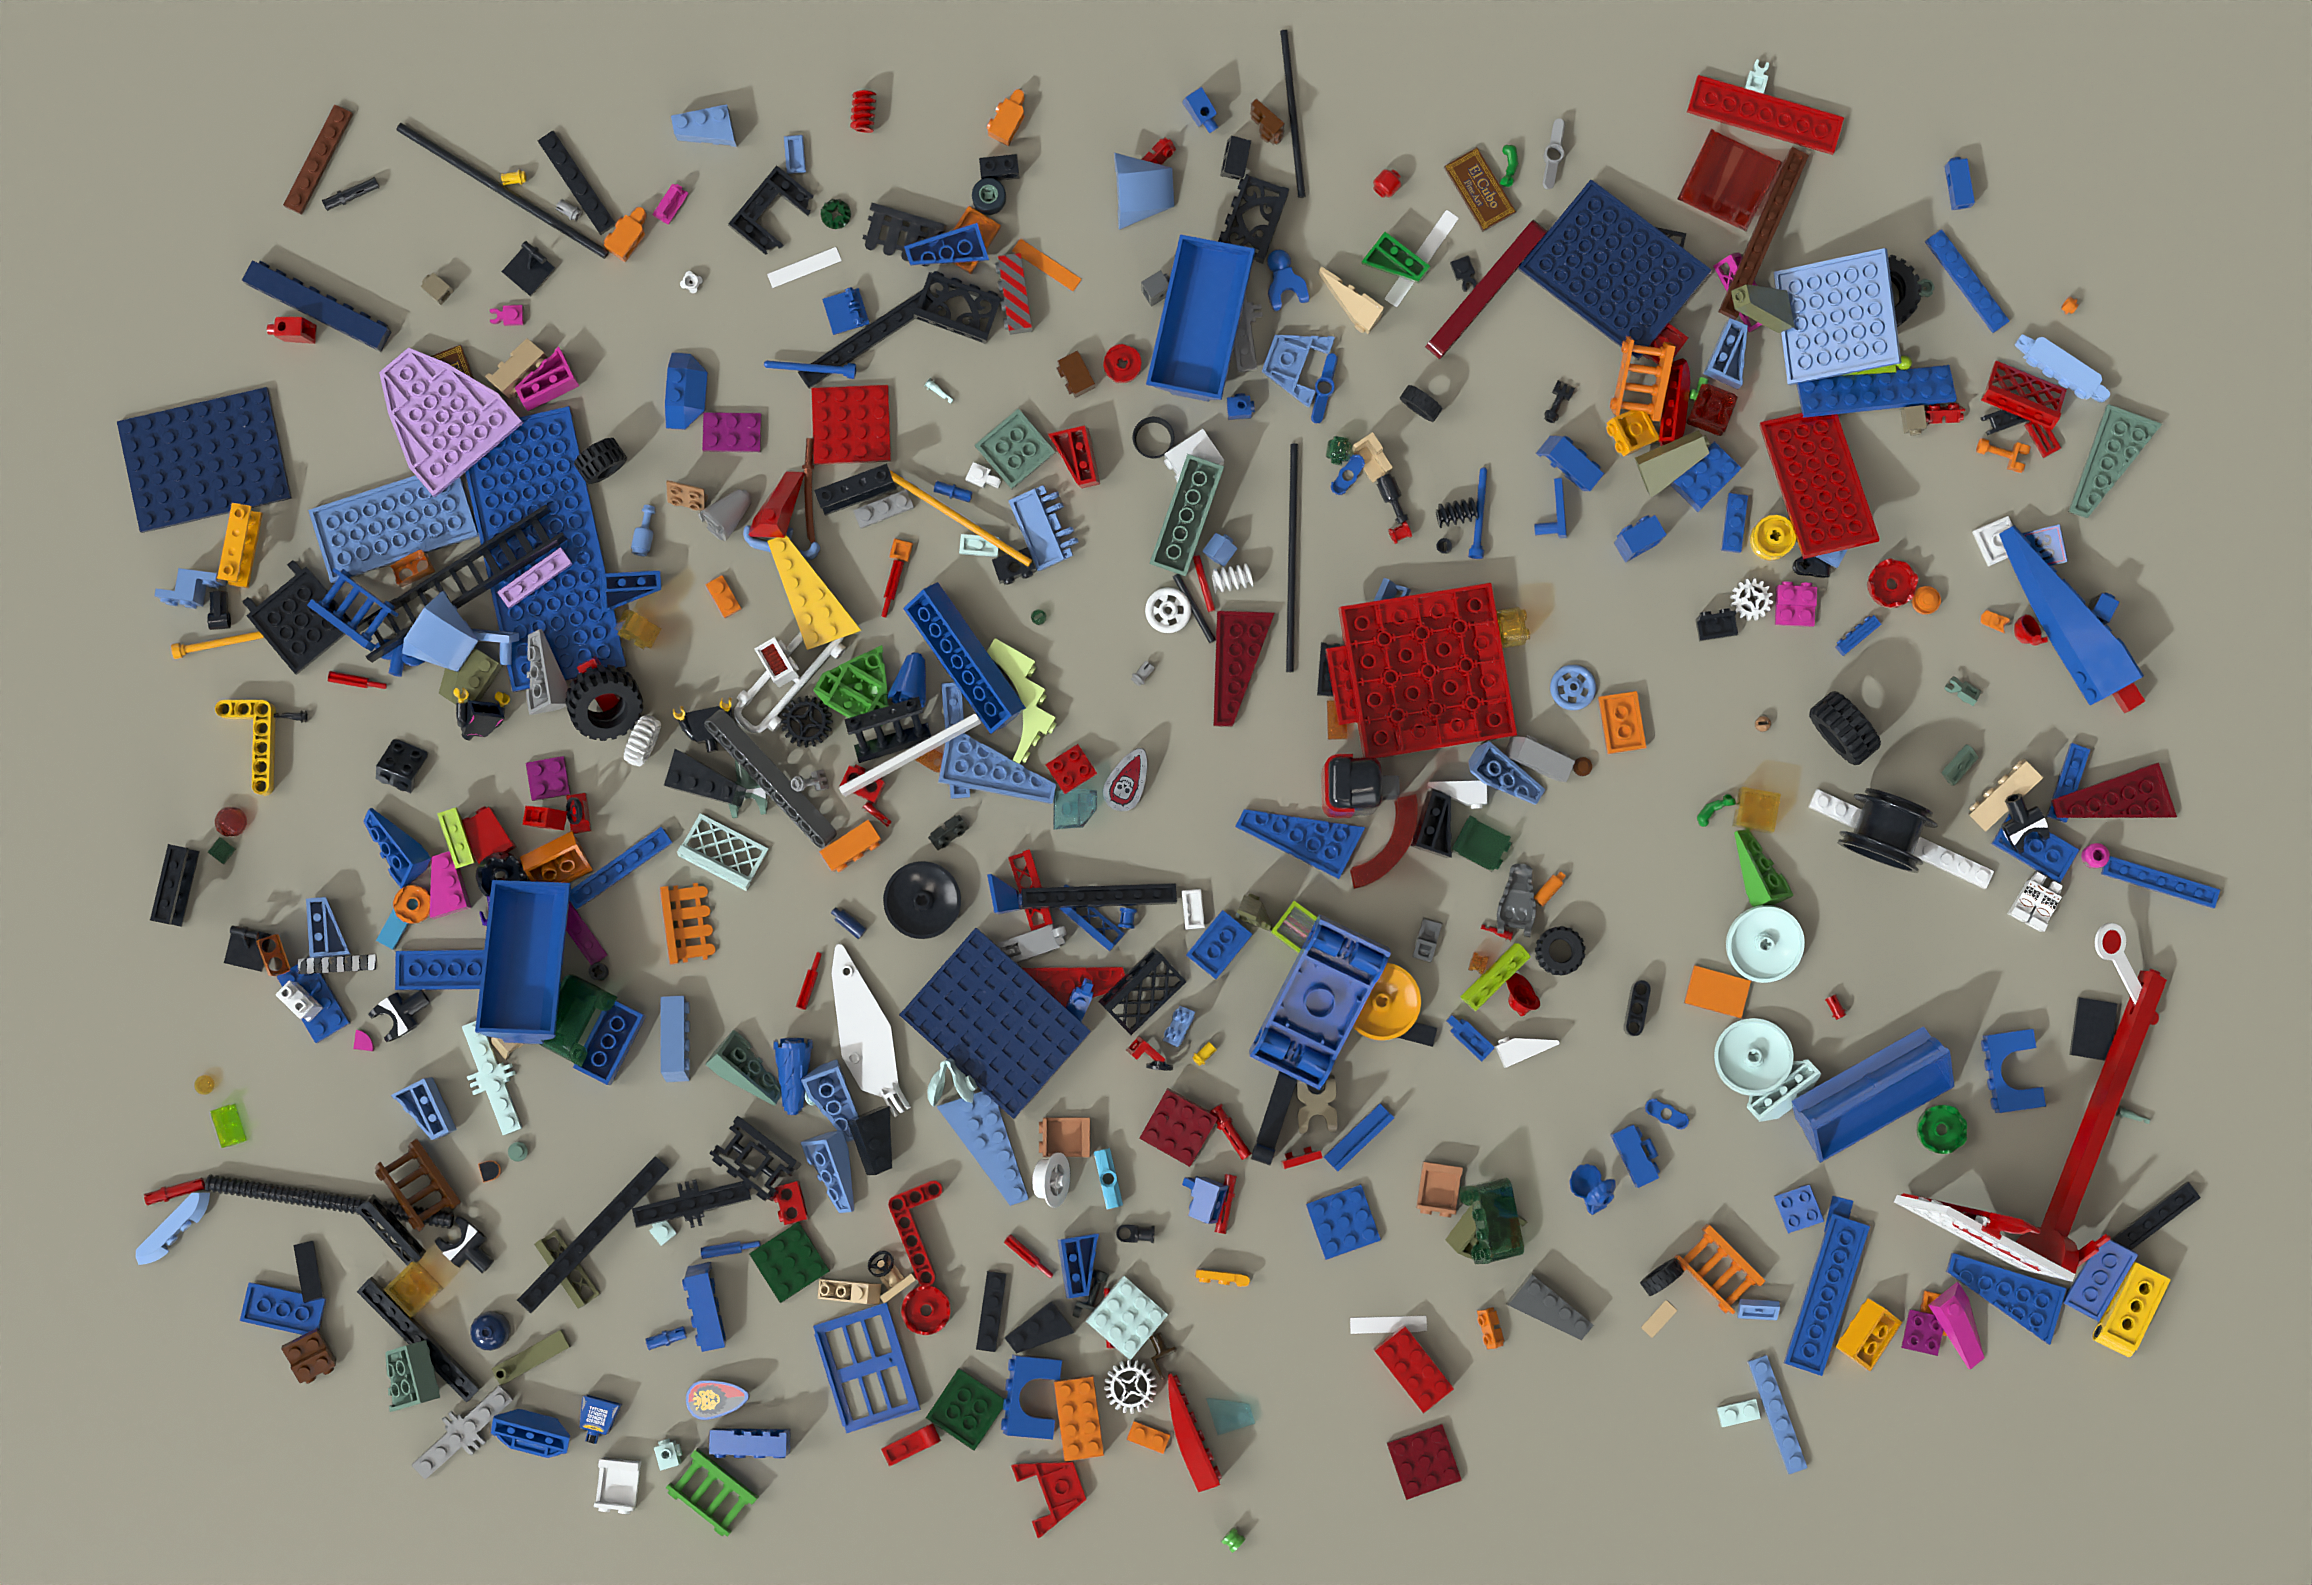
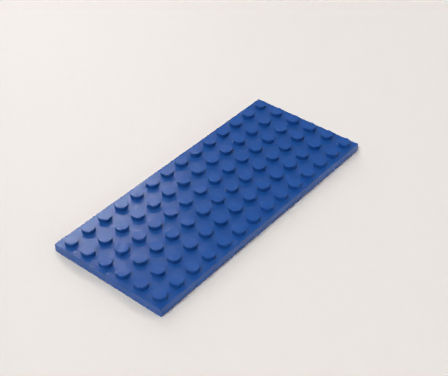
[465,406,627,692]

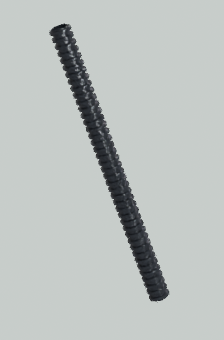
[205,1174,454,1229]

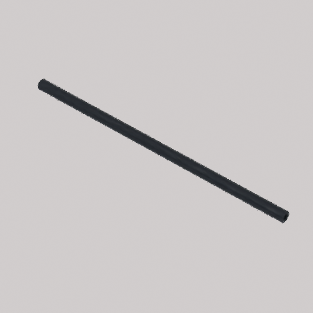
[396,123,609,259]

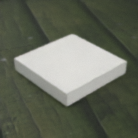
[1972,516,2013,567]

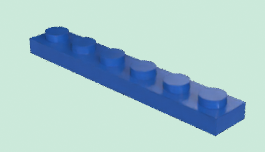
[1925,229,2010,333]
[569,827,673,910]
[2101,856,2220,909]

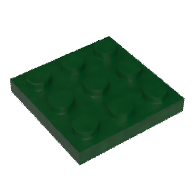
[749,1222,830,1303]
[926,1368,1004,1451]

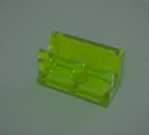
[210,1104,247,1148]

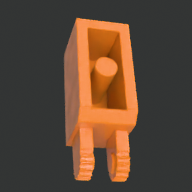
[986,89,1025,146]
[604,207,647,262]

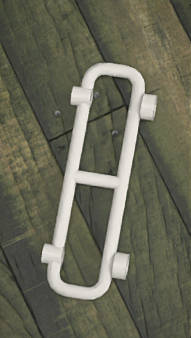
[734,632,846,733]

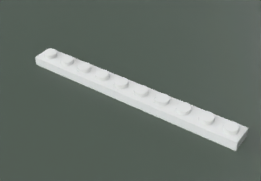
[1808,789,1994,889]

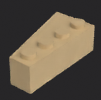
[1968,759,2043,832]

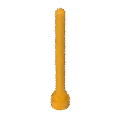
[171,631,264,659]

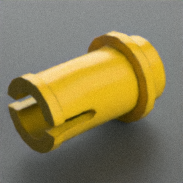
[501,170,527,186]
[1192,1042,1217,1066]

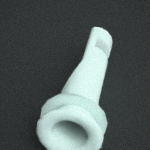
[924,377,954,404]

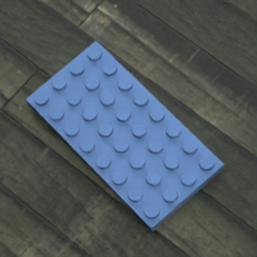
[308,475,479,584]

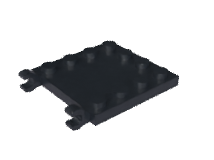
[242,560,351,675]

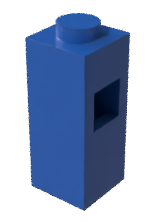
[1944,157,1975,210]

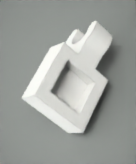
[965,462,1001,488]

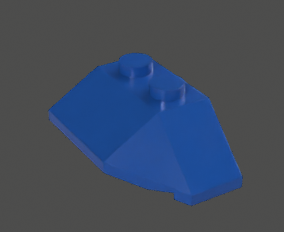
[665,353,708,430]
[491,1409,570,1458]

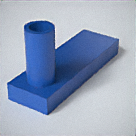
[1534,478,1567,539]

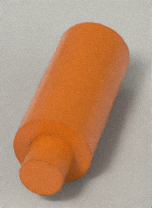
[1534,871,1566,907]

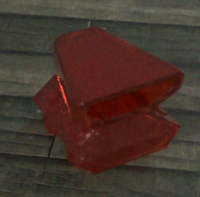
[1686,384,1738,436]

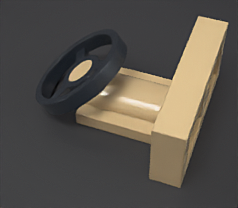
[868,1251,917,1303]

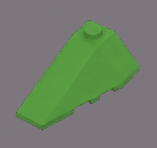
[1734,829,1794,907]

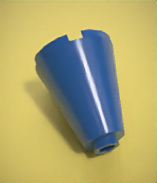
[888,652,926,707]

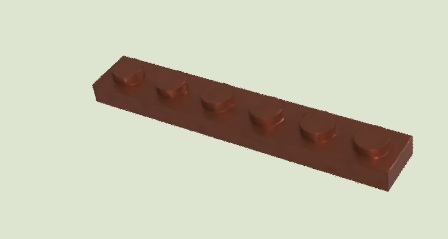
[283,104,353,215]

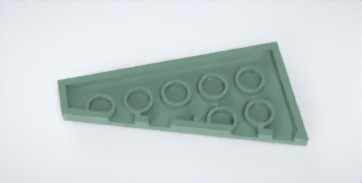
[2068,404,2162,518]

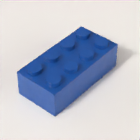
[573,998,646,1085]

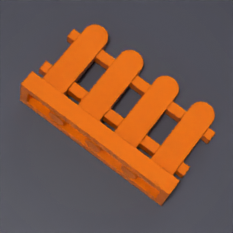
[660,883,715,965]

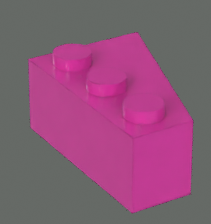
[515,346,579,411]
[430,851,471,919]

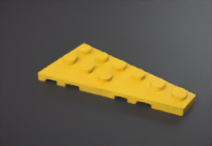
[767,534,862,650]

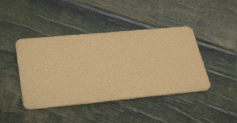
[1641,1301,1677,1338]

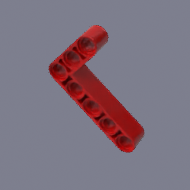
[888,1180,943,1286]

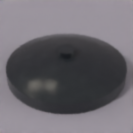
[883,861,961,939]

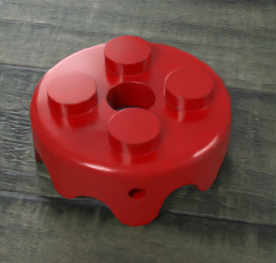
[1867,558,1918,608]
[901,1286,951,1335]

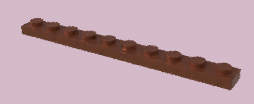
[1718,147,1809,320]

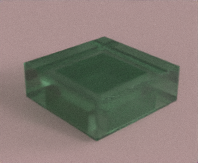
[208,837,236,864]

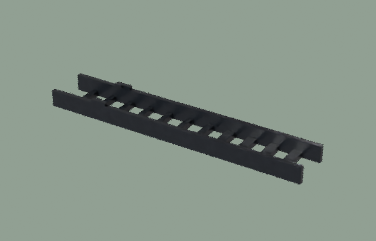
[356,504,568,663]

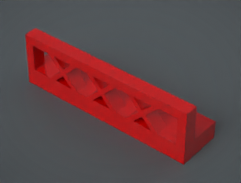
[1008,849,1053,931]

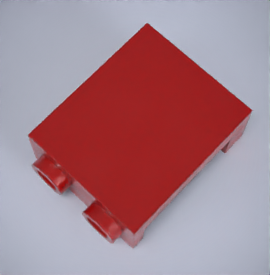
[462,806,517,863]

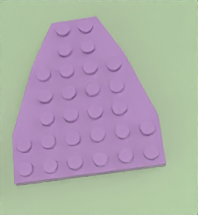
[379,348,523,497]

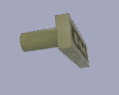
[492,1329,571,1385]

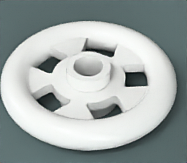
[1145,587,1191,633]

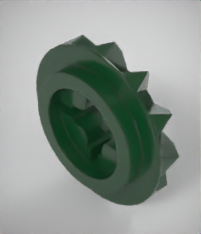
[821,199,851,229]

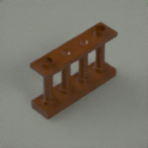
[375,1139,461,1232]

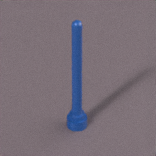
[764,360,856,379]
[1468,467,1487,559]

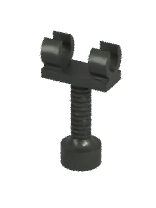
[1072,1269,1109,1318]

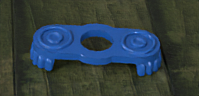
[1331,454,1365,495]
[1645,1099,1689,1130]

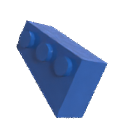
[1536,436,1604,492]
[599,571,661,613]

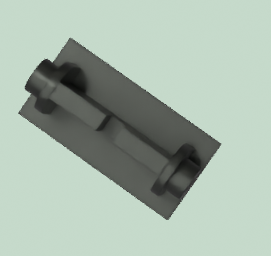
[928,815,969,851]

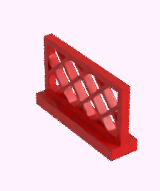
[1981,361,2067,430]

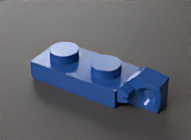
[1066,978,1093,1022]
[1446,1015,1495,1062]

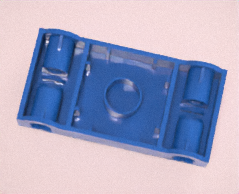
[1249,914,1391,1090]

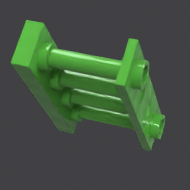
[666,1448,759,1537]

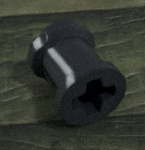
[588,963,609,981]

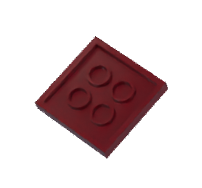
[1139,1088,1219,1167]
[1387,1424,1462,1500]

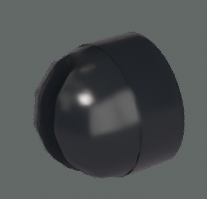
[1436,538,1452,554]

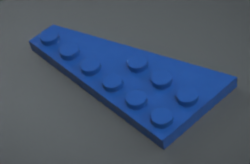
[1946,1253,2066,1345]

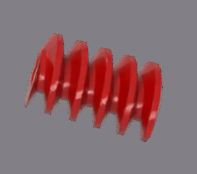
[850,90,877,133]

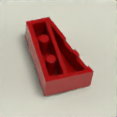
[1048,425,1100,489]

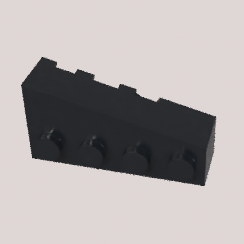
[664,749,747,807]

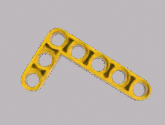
[215,700,276,796]

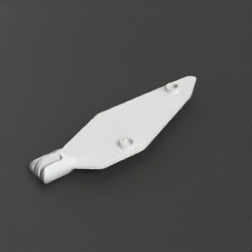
[832,944,911,1117]

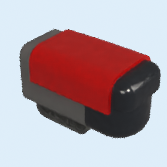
[1321,754,1400,818]

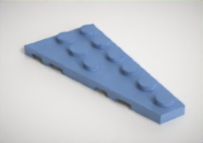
[938,725,1056,804]
[937,1091,1029,1206]

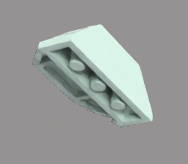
[1747,1060,1821,1122]

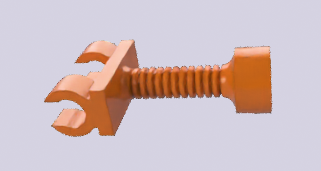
[1976,438,2031,473]

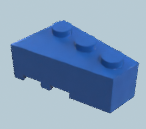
[1057,1233,1099,1299]

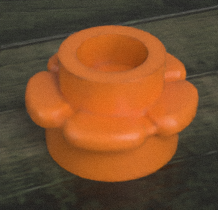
[2061,296,2078,315]

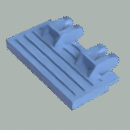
[1009,485,1079,571]

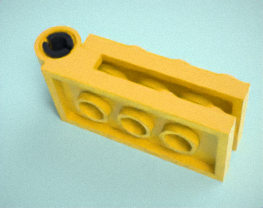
[2092,1262,2171,1357]

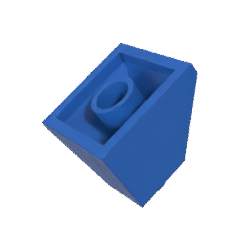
[987,874,1022,914]

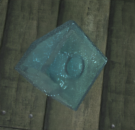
[1053,789,1097,830]

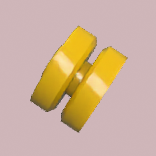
[1750,515,1796,561]

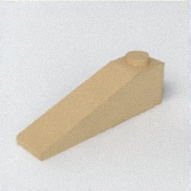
[1319,267,1384,334]

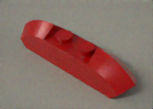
[1659,358,1691,446]

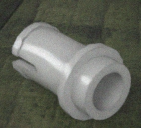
[556,199,582,221]
[1131,661,1155,686]

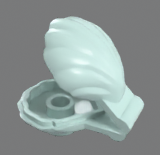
[927,1058,977,1107]

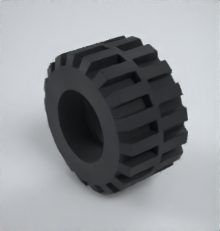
[574,437,627,484]
[1535,926,1586,976]

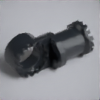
[1116,1225,1155,1243]

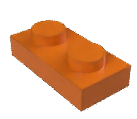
[705,575,741,618]
[1127,1421,1170,1454]

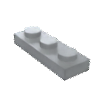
[853,489,914,529]

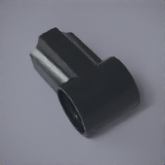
[207,591,231,630]

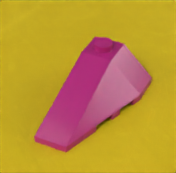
[1928,1282,1985,1370]

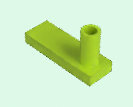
[437,807,475,869]

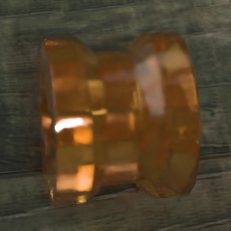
[1468,952,1489,975]

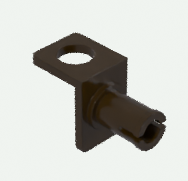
[1149,1332,1177,1380]

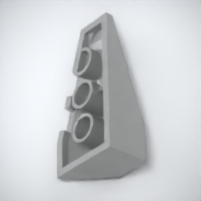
[526,629,568,715]

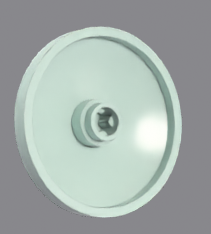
[1726,905,1805,983]
[1714,1018,1794,1096]

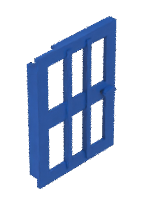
[813,1302,921,1434]

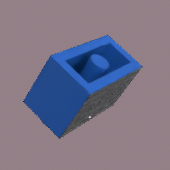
[2088,593,2119,625]

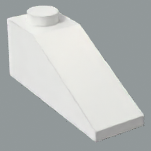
[1427,781,1487,809]
[1495,1036,1560,1068]

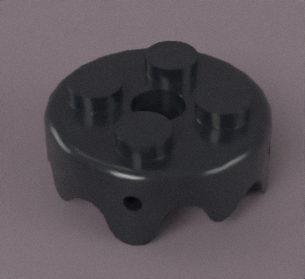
[476,852,527,897]

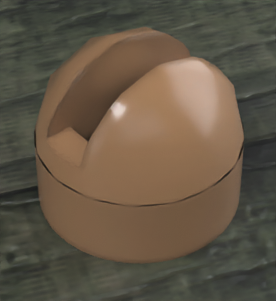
[1755,716,1771,732]

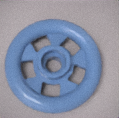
[1550,665,1596,710]

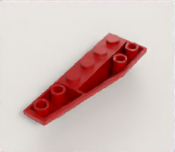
[1168,1372,1222,1493]

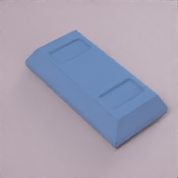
[784,135,806,174]

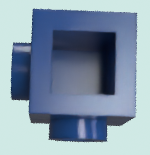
[1227,393,1255,420]

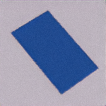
[1824,1196,1853,1232]

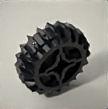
[781,696,833,748]

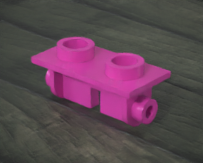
[652,183,689,225]

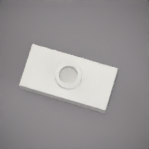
[1182,889,1205,930]

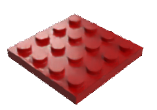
[811,385,891,465]

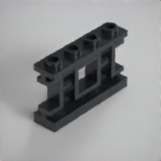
[709,1116,802,1202]

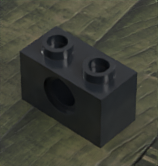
[992,547,1036,585]

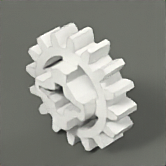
[1730,579,1773,621]

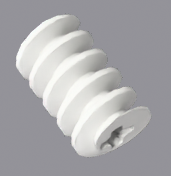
[1212,563,1253,594]

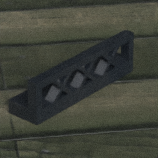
[355,1194,426,1267]

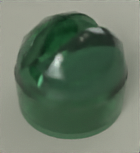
[1031,609,1046,625]

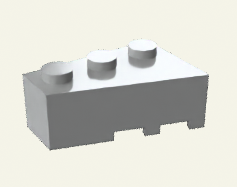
[1504,735,1575,782]

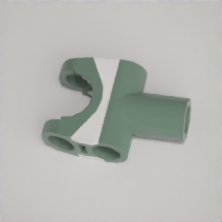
[728,760,768,818]

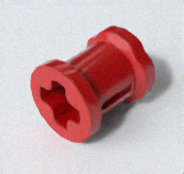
[1388,521,1412,544]

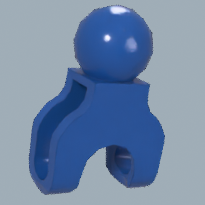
[1267,249,1309,311]

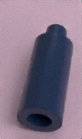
[831,907,867,940]

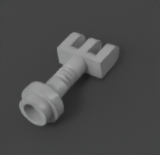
[791,770,829,791]

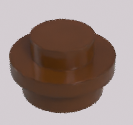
[1573,757,1592,776]

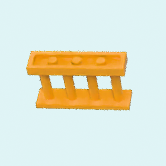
[217,503,263,588]

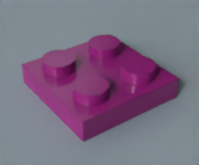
[525,756,571,801]

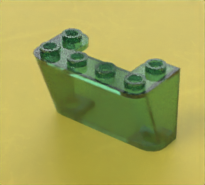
[1459,1178,1524,1264]

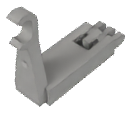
[997,924,1067,963]

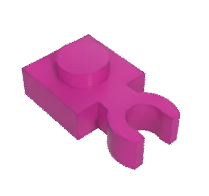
[489,305,524,326]

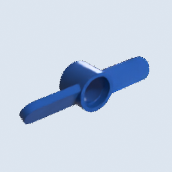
[1311,353,1338,424]

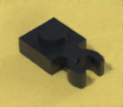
[1450,256,1477,292]

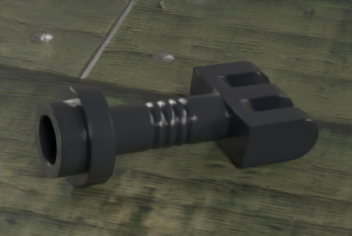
[1544,380,1575,423]

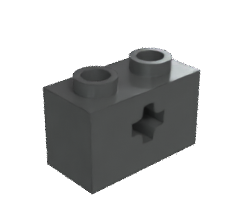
[1141,270,1170,307]

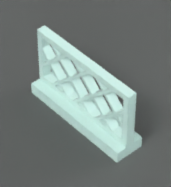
[677,814,768,891]

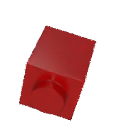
[2112,682,2145,714]

